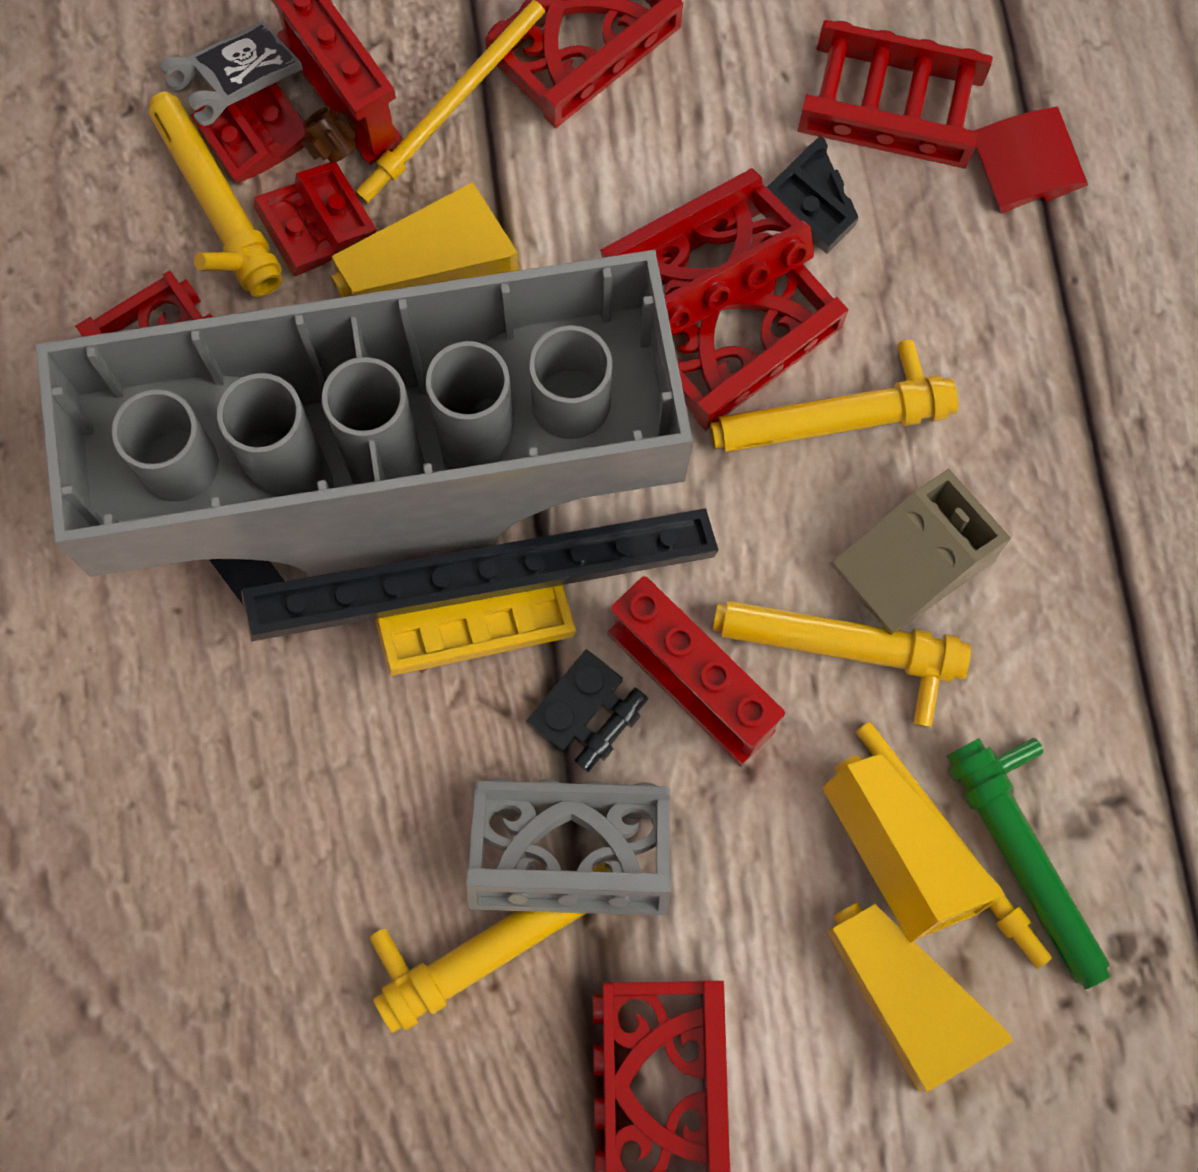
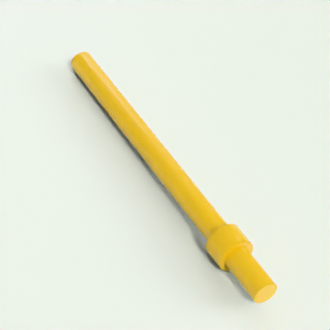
[355,0,545,204]
[855,721,1052,969]

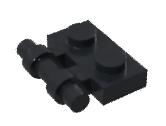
[526,649,648,772]

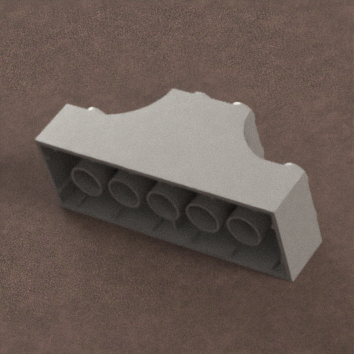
[36,250,693,577]

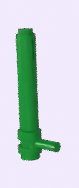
[946,738,1111,989]

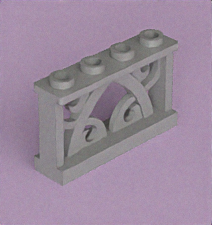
[466,778,670,916]

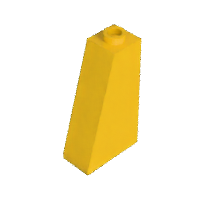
[331,182,519,297]
[822,754,1005,943]
[825,902,1013,1092]

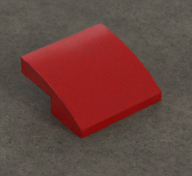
[191,82,306,183]
[974,106,1088,214]
[253,162,377,277]

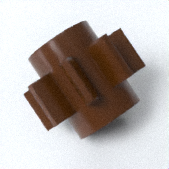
[302,106,358,163]

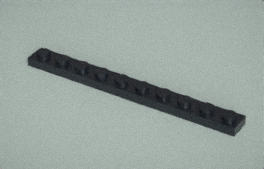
[242,508,719,642]

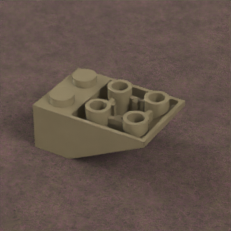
[831,469,1011,635]

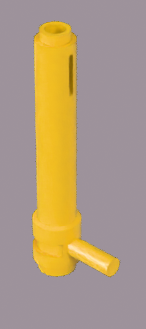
[148,92,283,297]
[710,339,959,453]
[713,600,971,727]
[369,862,611,1033]

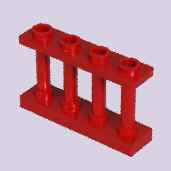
[797,20,993,169]

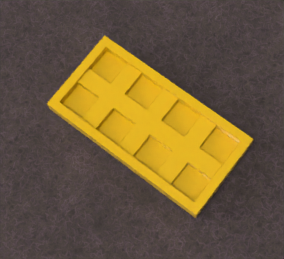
[375,585,576,677]

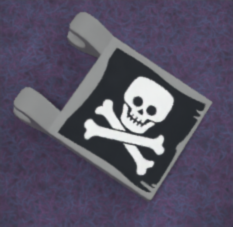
[160,21,303,126]

